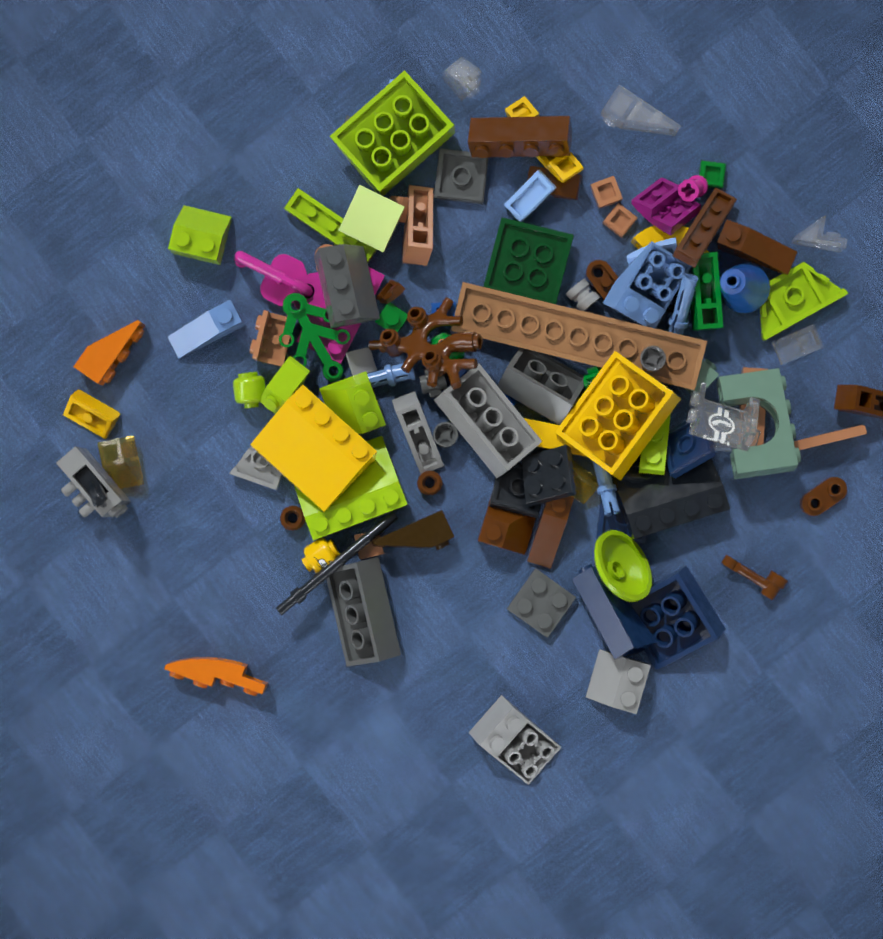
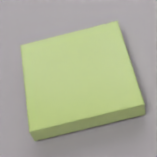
[338,185,405,252]

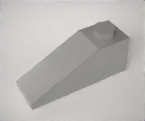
[392,391,444,474]

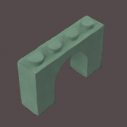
[716,368,801,480]

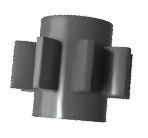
[419,369,447,399]

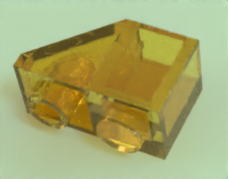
[97,435,144,489]

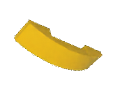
[505,96,584,183]

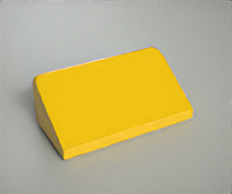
[63,390,120,440]

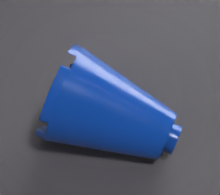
[720,263,770,313]

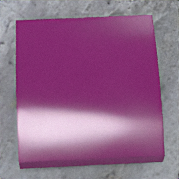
[631,177,701,235]

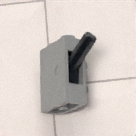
[56,446,131,518]

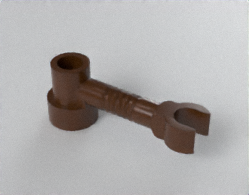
[721,555,788,600]

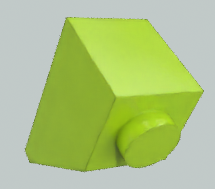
[260,356,310,414]

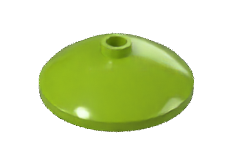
[594,530,652,602]

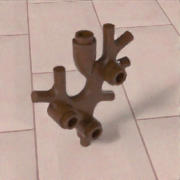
[369,297,483,389]

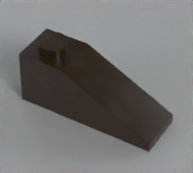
[372,510,454,550]

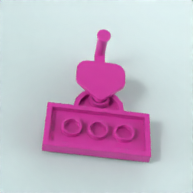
[235,251,385,364]

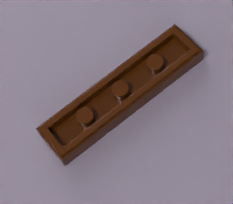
[673,187,737,268]

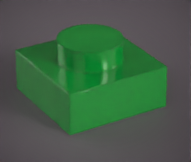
[375,302,408,333]

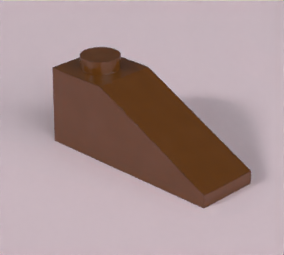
[717,220,798,275]
[834,385,883,419]
[527,496,574,569]

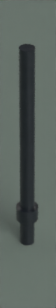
[276,512,398,615]

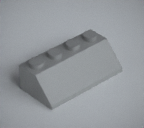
[434,363,542,478]

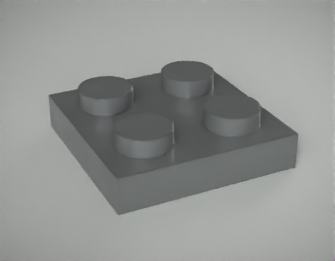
[506,568,576,638]

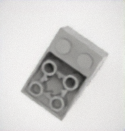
[469,695,561,785]

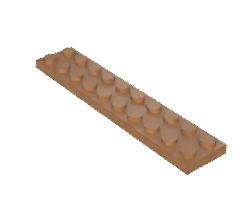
[451,282,707,390]

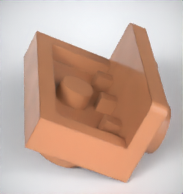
[250,310,291,367]

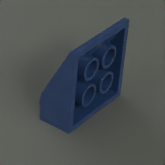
[629,565,726,670]

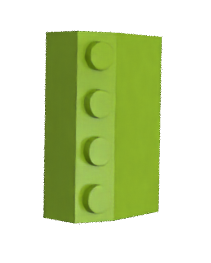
[330,70,455,196]
[294,436,408,540]

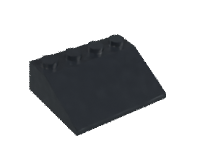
[611,458,730,539]

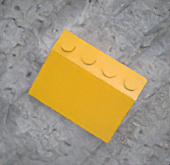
[555,351,681,480]
[251,385,377,512]

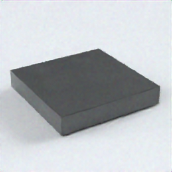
[434,148,488,204]

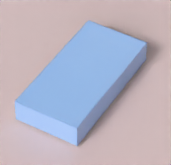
[504,170,557,222]

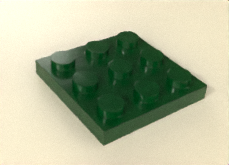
[483,217,574,304]

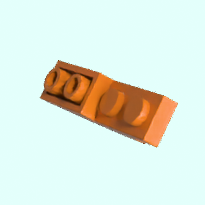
[164,657,268,696]

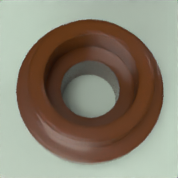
[417,471,442,495]
[280,506,305,531]

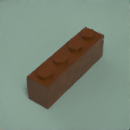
[468,116,572,158]

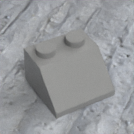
[585,649,651,714]

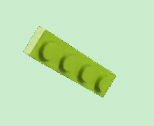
[284,188,377,264]

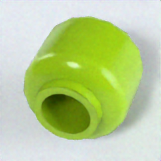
[233,372,266,408]

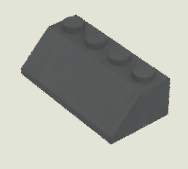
[326,557,401,667]

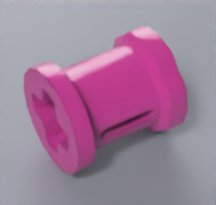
[678,175,708,202]

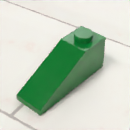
[690,252,723,331]

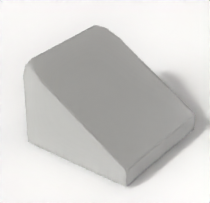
[346,347,377,376]

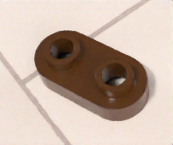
[586,260,618,301]
[800,477,847,516]

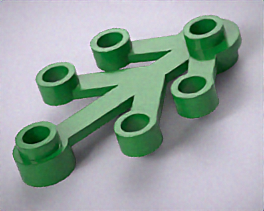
[279,293,350,381]

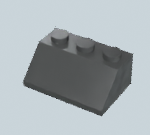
[314,244,380,328]
[497,348,584,425]

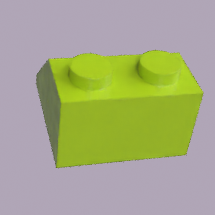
[168,205,232,265]
[319,371,386,434]

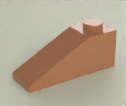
[403,185,433,266]

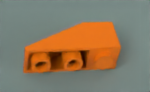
[73,320,145,386]

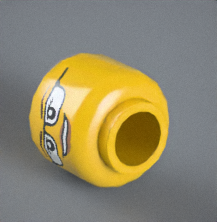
[302,538,340,574]

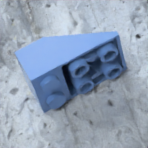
[603,241,691,328]

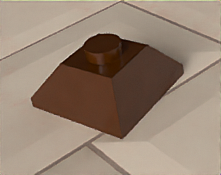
[477,493,536,555]

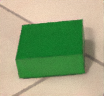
[699,160,726,190]

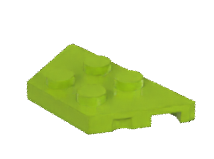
[760,262,848,341]

